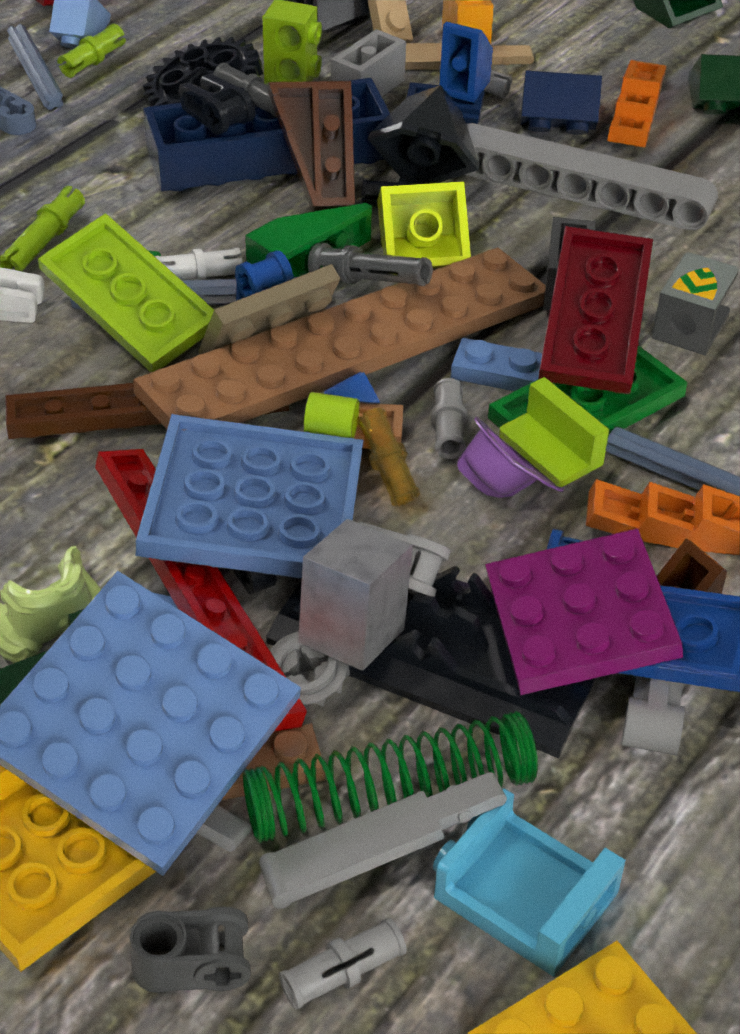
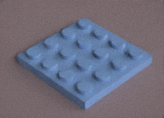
[135,414,363,578]
[0,571,301,876]

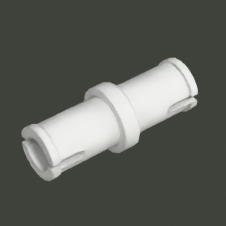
[155,248,243,280]

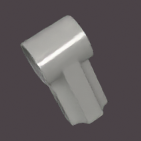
[621,676,685,756]

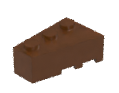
[268,81,355,212]

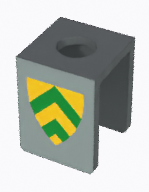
[652,252,739,356]

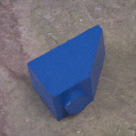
[439,22,493,103]

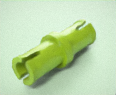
[57,24,126,78]

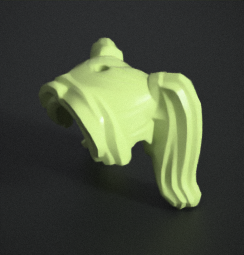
[0,546,101,663]

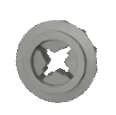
[270,631,350,707]

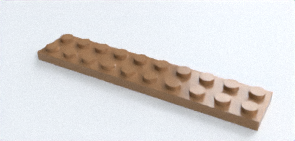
[133,247,546,431]

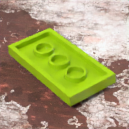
[38,213,214,372]

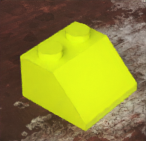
[377,182,471,268]

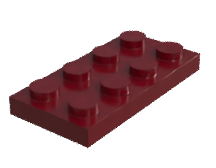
[538,226,653,394]

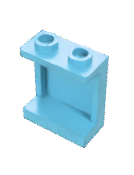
[433,788,626,977]

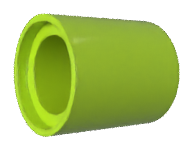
[304,392,360,439]

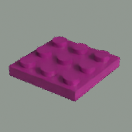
[485,528,683,695]

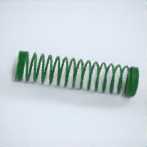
[243,711,538,844]

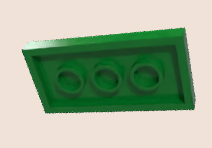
[488,345,688,436]

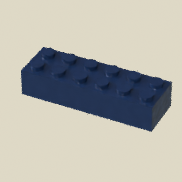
[143,78,390,192]

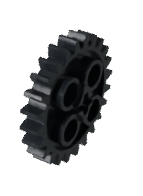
[143,37,264,107]

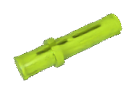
[0,186,85,272]

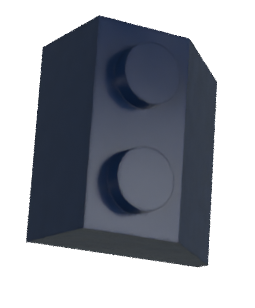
[520,70,602,135]

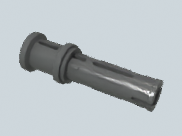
[308,243,433,286]

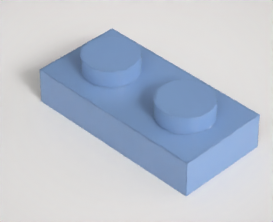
[451,338,542,391]

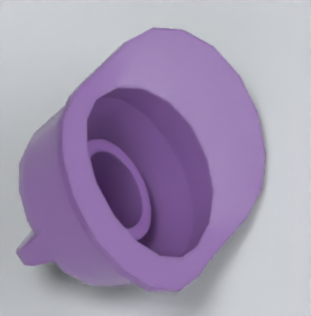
[457,417,564,498]

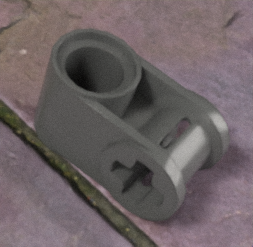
[130,907,251,993]

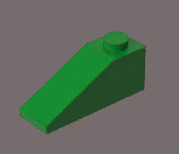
[245,203,372,277]

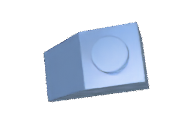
[49,0,111,49]

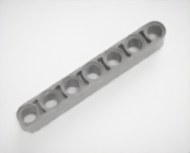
[465,123,718,230]

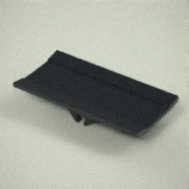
[266,566,598,758]

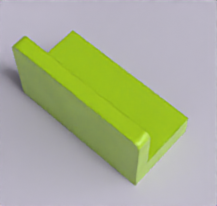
[499,377,609,487]

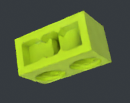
[262,0,322,84]

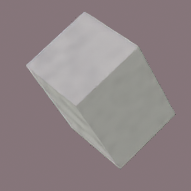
[298,519,413,671]

